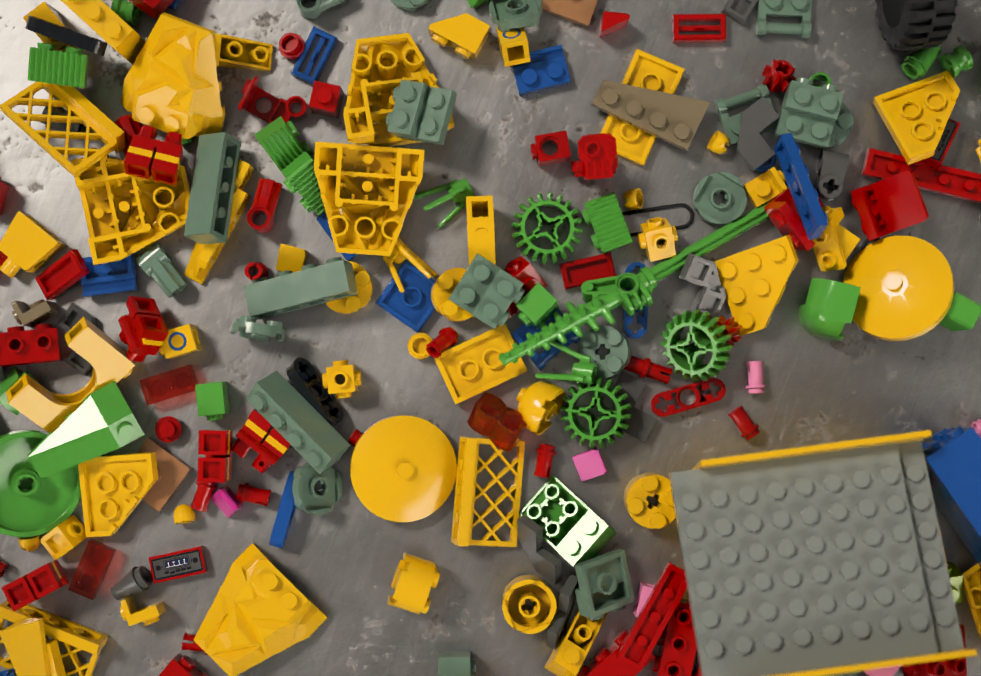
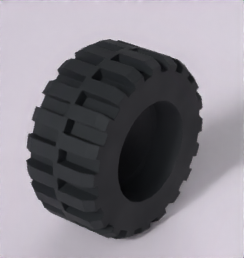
[875,0,958,51]

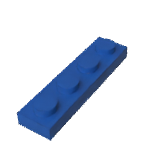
[774,133,828,240]

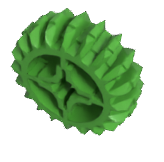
[511,192,583,264]
[660,309,733,382]
[560,376,633,448]

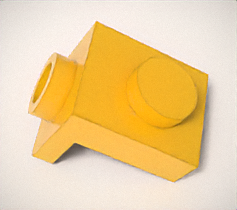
[120,595,166,626]

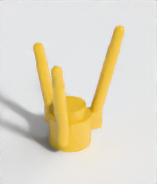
[382,236,438,293]

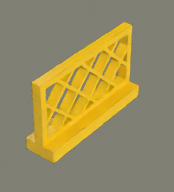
[0,82,126,177]
[451,436,525,547]
[0,600,109,676]

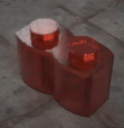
[467,392,527,452]

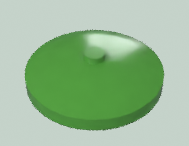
[0,430,81,537]

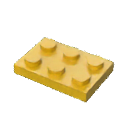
[434,323,527,405]

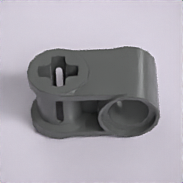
[814,149,849,203]

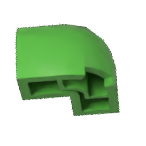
[798,278,861,341]

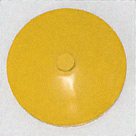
[843,235,955,341]
[350,415,457,522]

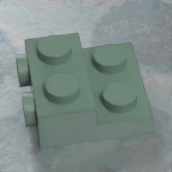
[774,77,844,149]
[386,80,457,145]
[448,253,525,329]
[574,548,635,620]

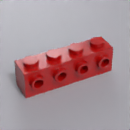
[0,324,62,367]
[651,599,697,676]

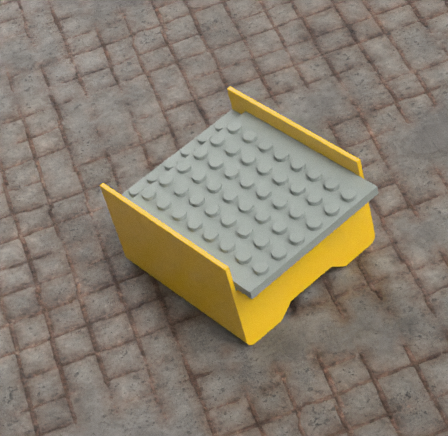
[669,430,977,676]

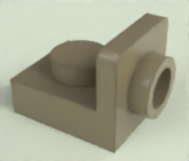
[11,300,60,327]

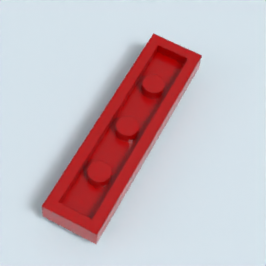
[616,561,687,672]

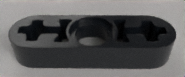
[25,15,108,56]
[286,357,344,427]

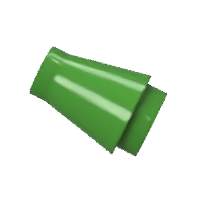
[902,45,941,79]

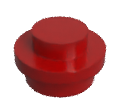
[279,33,305,59]
[155,416,182,443]

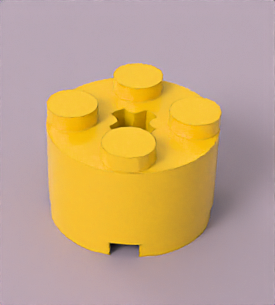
[624,473,676,529]
[387,553,440,614]
[502,575,557,634]

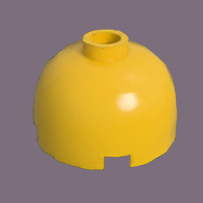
[516,381,566,436]

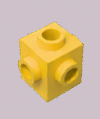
[638,217,678,262]
[322,360,362,399]

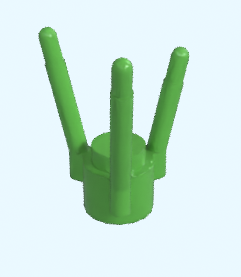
[413,178,475,228]
[535,340,598,385]

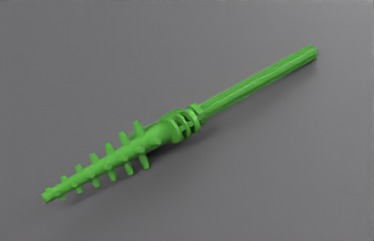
[498,202,770,366]

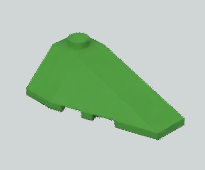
[27,381,144,478]

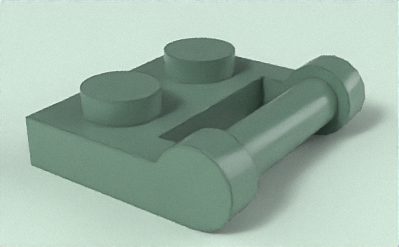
[756,0,812,38]
[714,83,778,146]

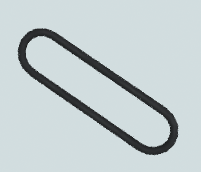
[622,203,694,237]

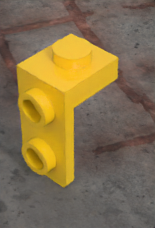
[812,206,847,272]

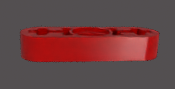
[650,378,726,417]

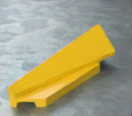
[184,159,255,284]
[0,618,66,676]

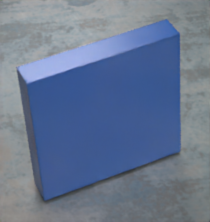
[375,260,436,333]

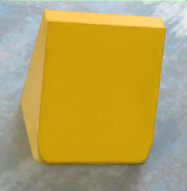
[276,243,309,273]

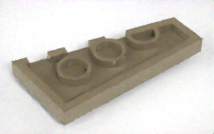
[591,80,710,151]

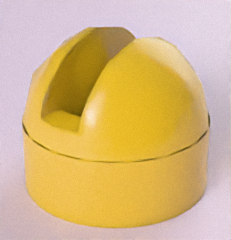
[707,130,730,154]
[622,188,644,210]
[173,504,196,524]
[18,535,41,552]

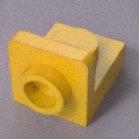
[744,167,788,208]
[39,515,87,560]

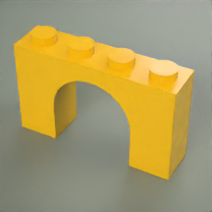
[61,0,146,65]
[6,316,135,433]

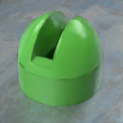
[809,72,831,88]

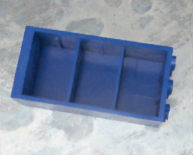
[922,426,981,567]

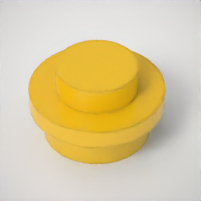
[408,333,433,359]

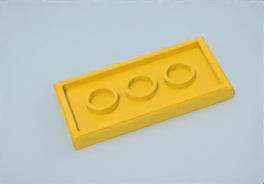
[600,49,685,166]

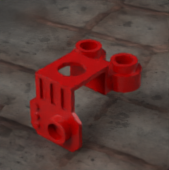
[238,76,307,124]
[571,133,619,180]

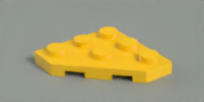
[873,70,960,165]
[714,235,799,336]
[78,452,158,537]

